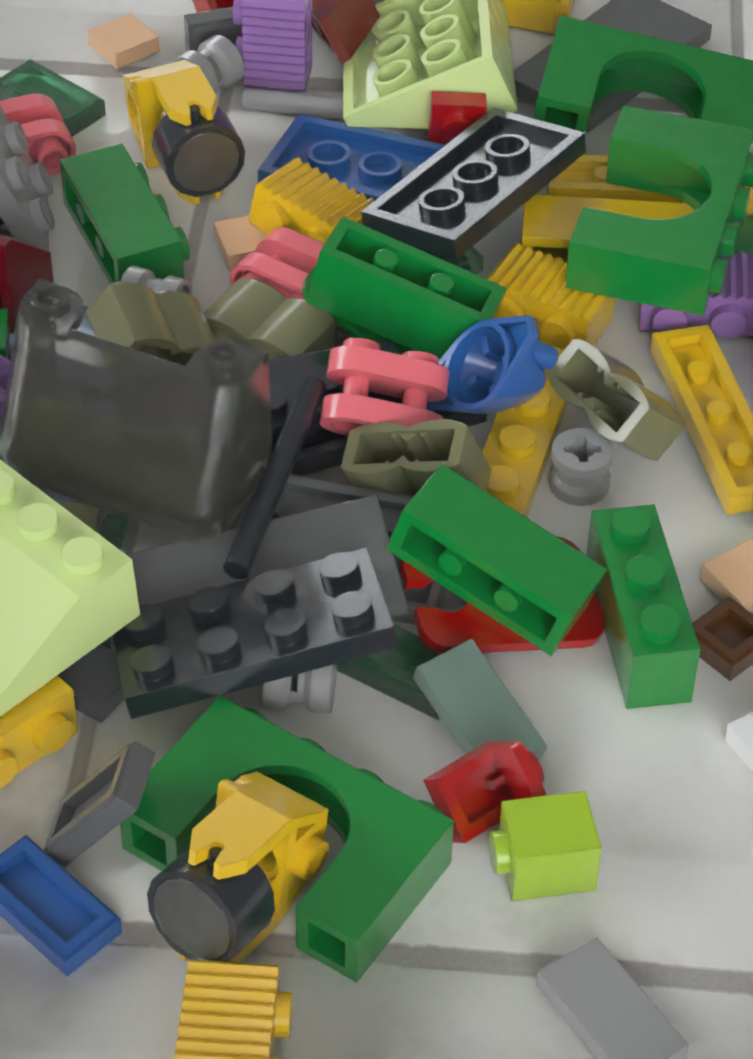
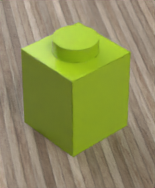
[489,791,602,901]

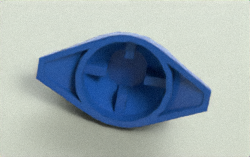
[426,315,558,414]

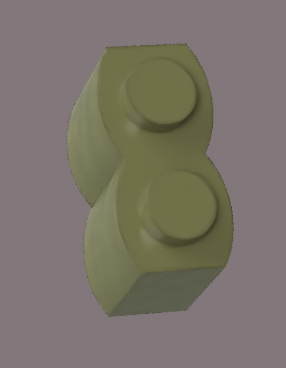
[204,278,337,366]
[86,281,224,378]
[547,339,685,461]
[341,419,491,496]

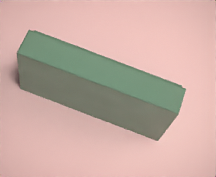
[413,639,548,759]

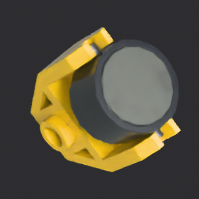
[123,60,245,205]
[147,772,329,963]

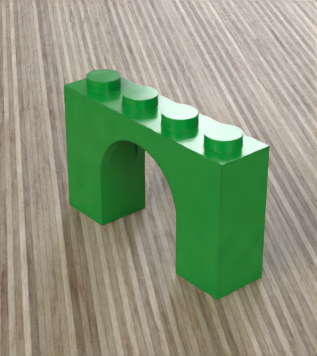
[533,15,753,133]
[565,105,753,316]
[120,696,454,983]

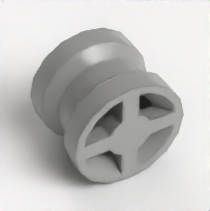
[549,427,614,506]

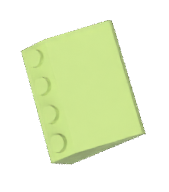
[343,0,518,129]
[0,460,140,717]

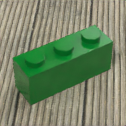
[60,143,190,284]
[306,216,507,360]
[386,464,608,656]
[586,504,700,709]

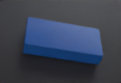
[0,835,122,976]

